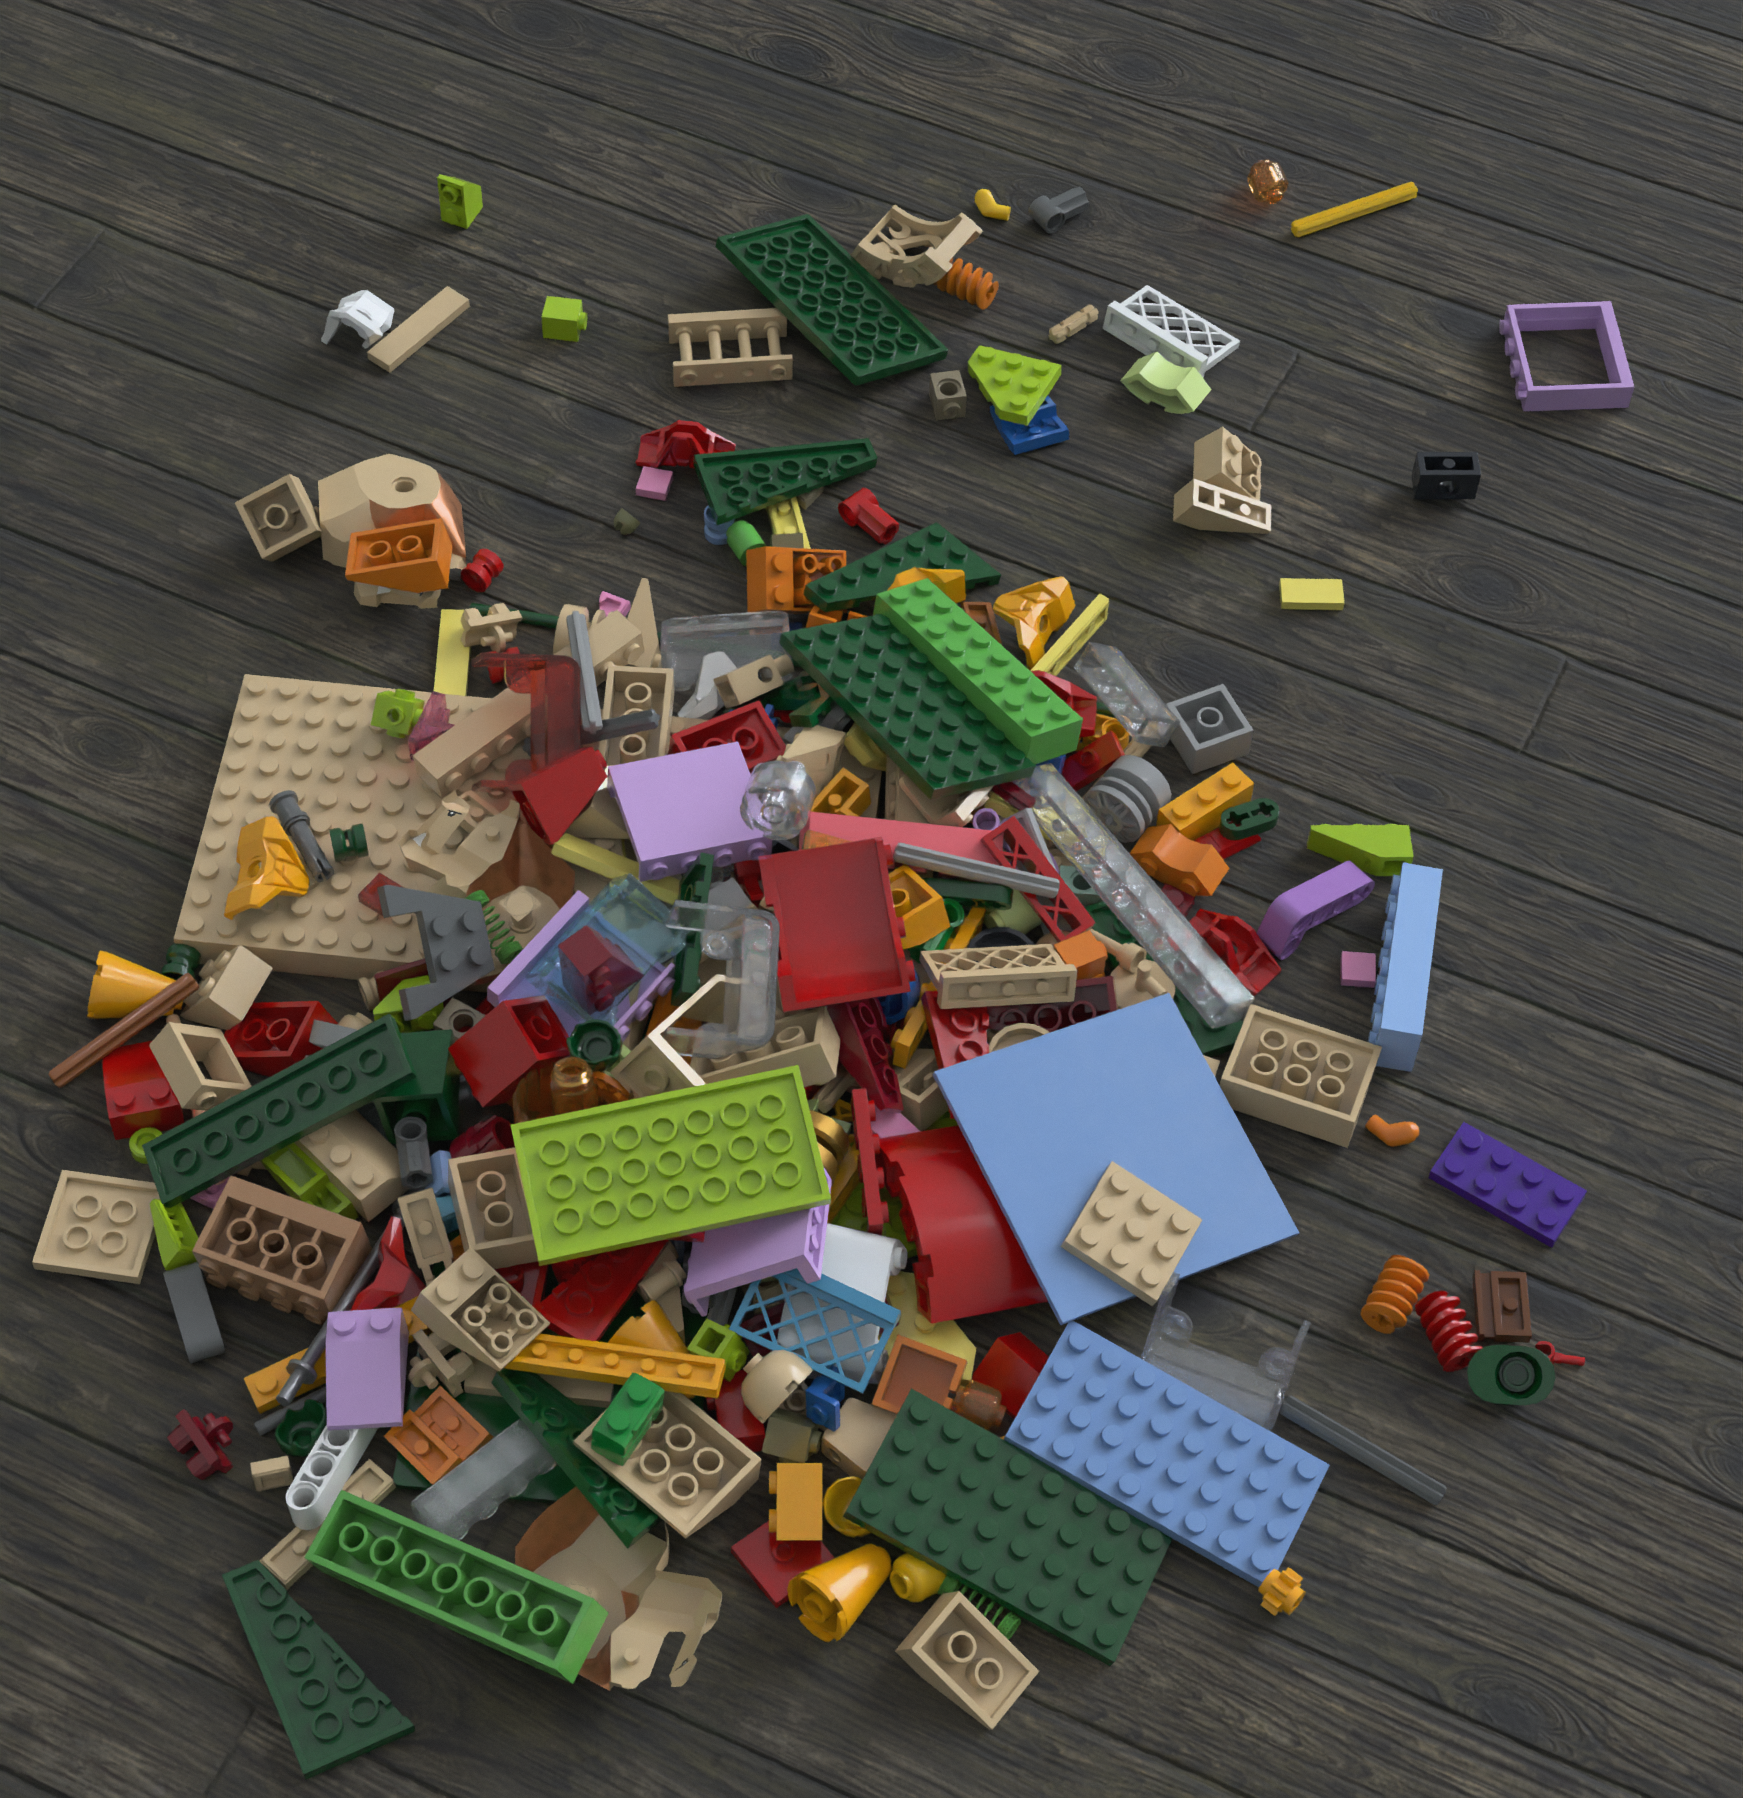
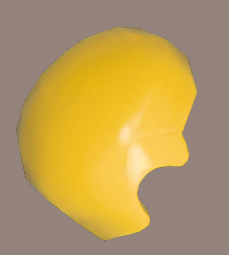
[822,1476,871,1538]

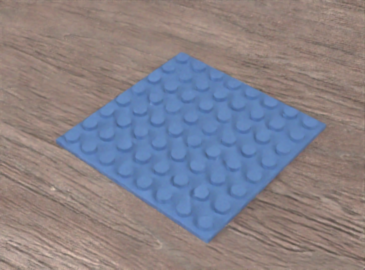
[932,993,1299,1325]

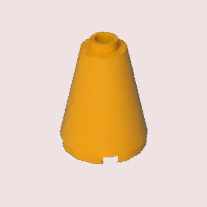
[87,950,183,1019]
[608,1300,696,1400]
[787,1544,892,1642]

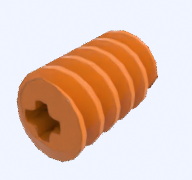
[934,258,999,310]
[1361,1254,1429,1334]

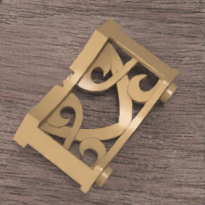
[851,205,983,287]

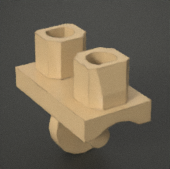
[461,603,522,653]
[408,1329,475,1398]

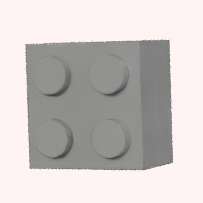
[1163,684,1254,774]

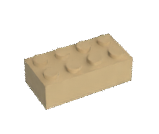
[599,665,674,766]
[690,1006,841,1087]

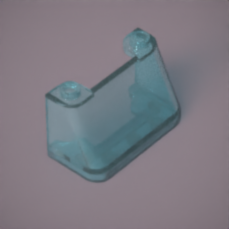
[525,873,691,1026]

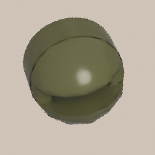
[614,508,640,535]

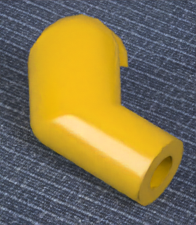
[975,189,1011,221]

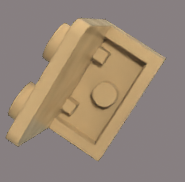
[899,774,994,827]

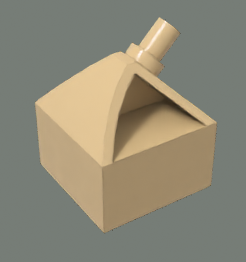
[235,474,322,562]

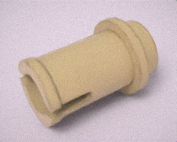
[638,1260,687,1302]

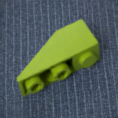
[1307,824,1413,876]

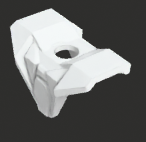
[321,290,394,349]
[677,651,737,720]

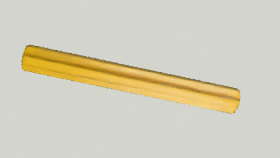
[1291,182,1418,237]

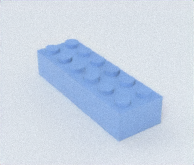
[1368,863,1443,1072]

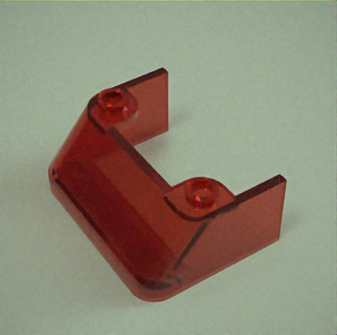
[472,653,581,792]

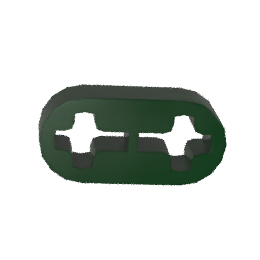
[1219,798,1280,841]

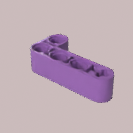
[1257,861,1375,960]

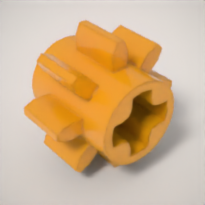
[1258,1567,1306,1616]

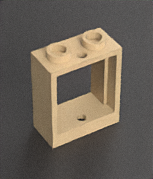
[149,1022,252,1111]

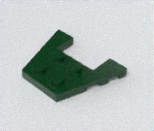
[723,671,833,728]

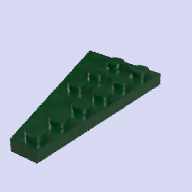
[491,1368,663,1549]

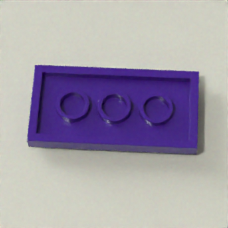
[1428,1122,1587,1248]

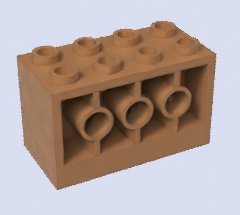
[192,1176,372,1325]

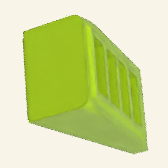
[149,1199,198,1270]

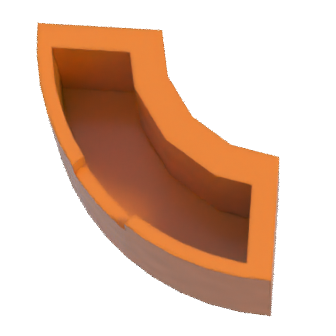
[1129,824,1229,897]

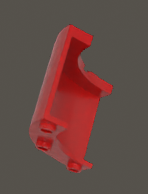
[758,837,916,1012]
[875,1125,1048,1324]

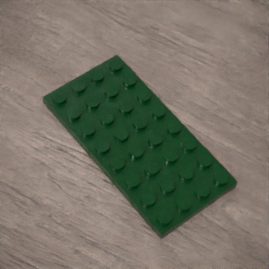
[715,214,949,386]
[779,614,1036,800]
[843,1388,1172,1667]

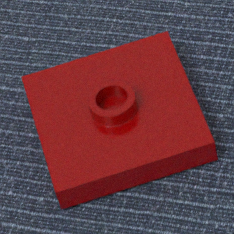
[731,1521,834,1608]

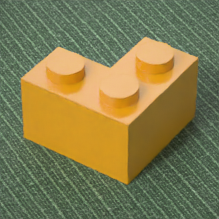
[801,767,871,817]
[769,1463,822,1540]

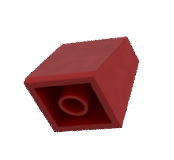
[508,746,608,845]
[448,995,572,1107]

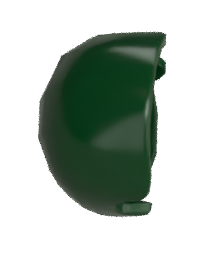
[566,1019,623,1072]
[275,1399,327,1457]

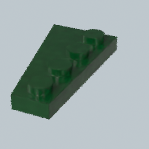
[671,852,714,1007]

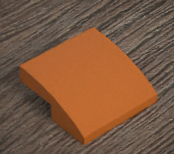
[384,1386,493,1486]

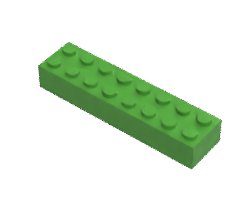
[873,578,1083,765]
[304,1490,609,1684]

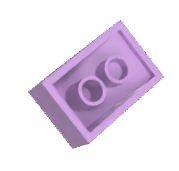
[325,1308,409,1431]

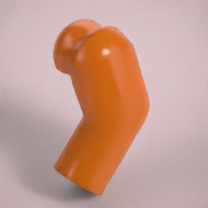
[1365,1114,1419,1147]

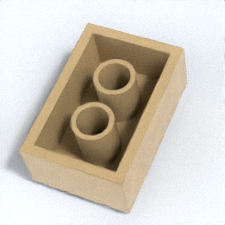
[448,1148,538,1269]

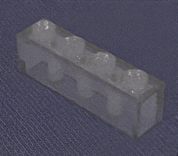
[1074,642,1180,747]
[411,1419,557,1541]

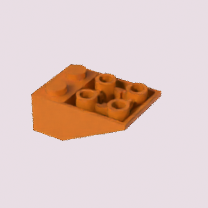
[746,546,847,614]

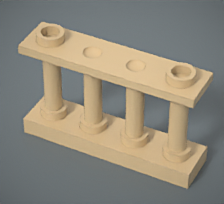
[668,308,793,387]

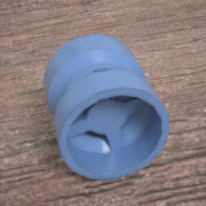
[704,505,735,545]

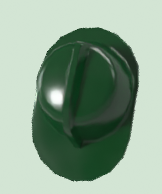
[1467,1345,1556,1405]

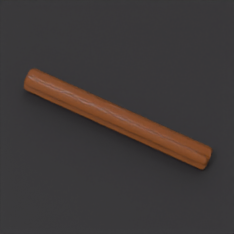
[49,973,199,1088]

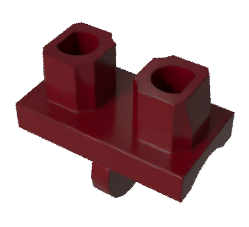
[167,1409,234,1480]

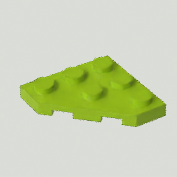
[968,345,1061,426]

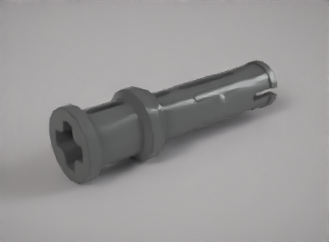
[269,790,334,882]

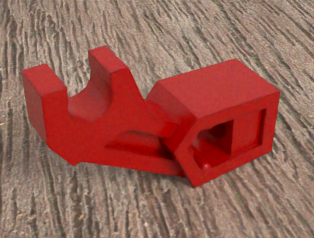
[732,860,768,919]

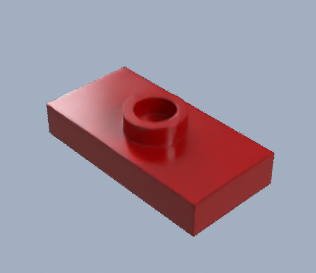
[1062,731,1125,793]

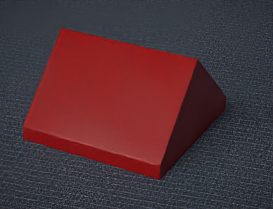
[971,1332,1049,1419]

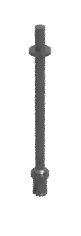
[276,1189,420,1406]

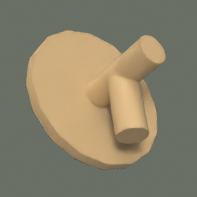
[1110,959,1175,1009]

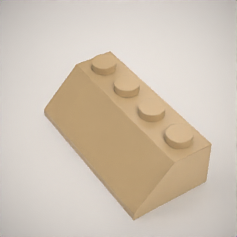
[294,1110,410,1222]

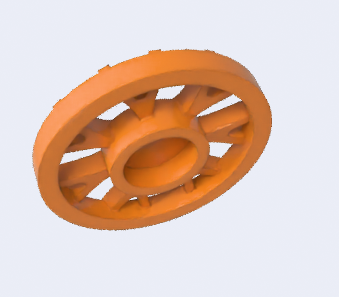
[583,1071,635,1104]

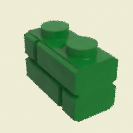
[591,1372,665,1466]

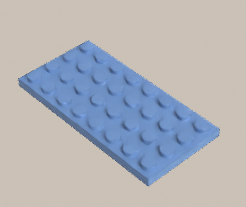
[1003,1321,1330,1587]

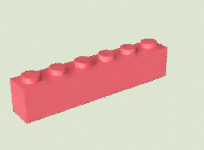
[799,812,1004,880]

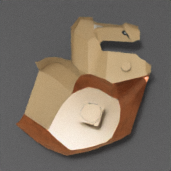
[318,454,466,609]
[398,790,575,987]
[515,1487,722,1691]

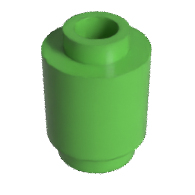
[726,521,766,566]

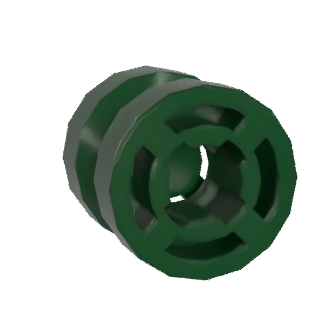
[329,823,369,862]
[160,944,201,980]

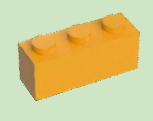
[1156,762,1254,841]

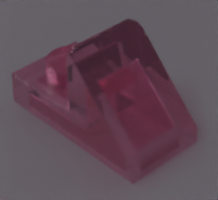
[408,691,455,761]

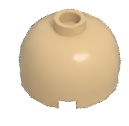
[741,1350,813,1424]

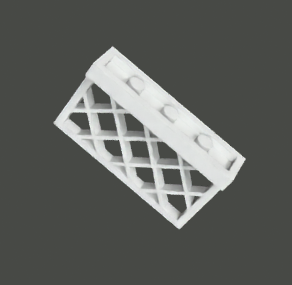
[1103,285,1240,377]

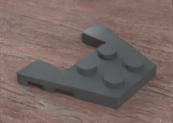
[377,885,495,1021]

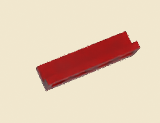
[981,816,1096,943]

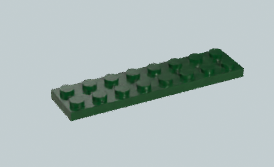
[142,1014,417,1208]

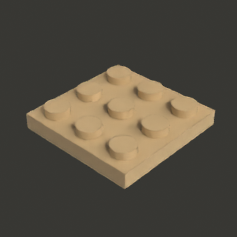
[1060,1161,1202,1306]
[32,1170,160,1284]

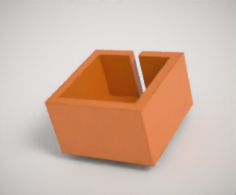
[872,1334,968,1414]

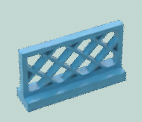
[729,1268,901,1394]

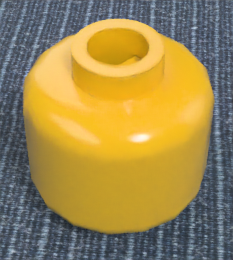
[890,1553,947,1603]

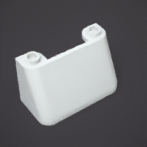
[777,1223,907,1384]

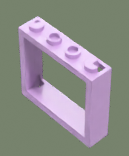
[1499,301,1634,411]

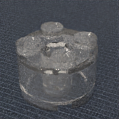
[740,761,816,840]

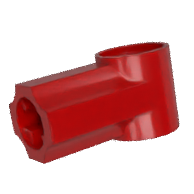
[838,487,899,545]

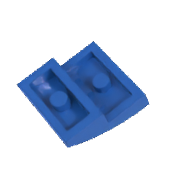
[990,396,1069,455]

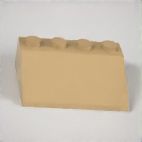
[1220,1004,1382,1148]
[573,1391,762,1539]

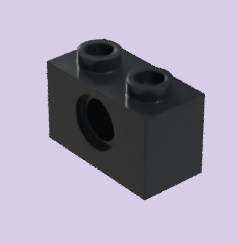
[1411,452,1481,499]

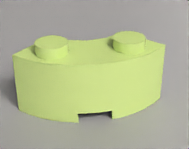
[1120,352,1211,414]

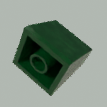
[373,1029,460,1144]

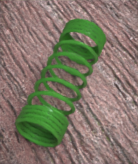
[465,890,524,965]
[938,1575,1021,1640]

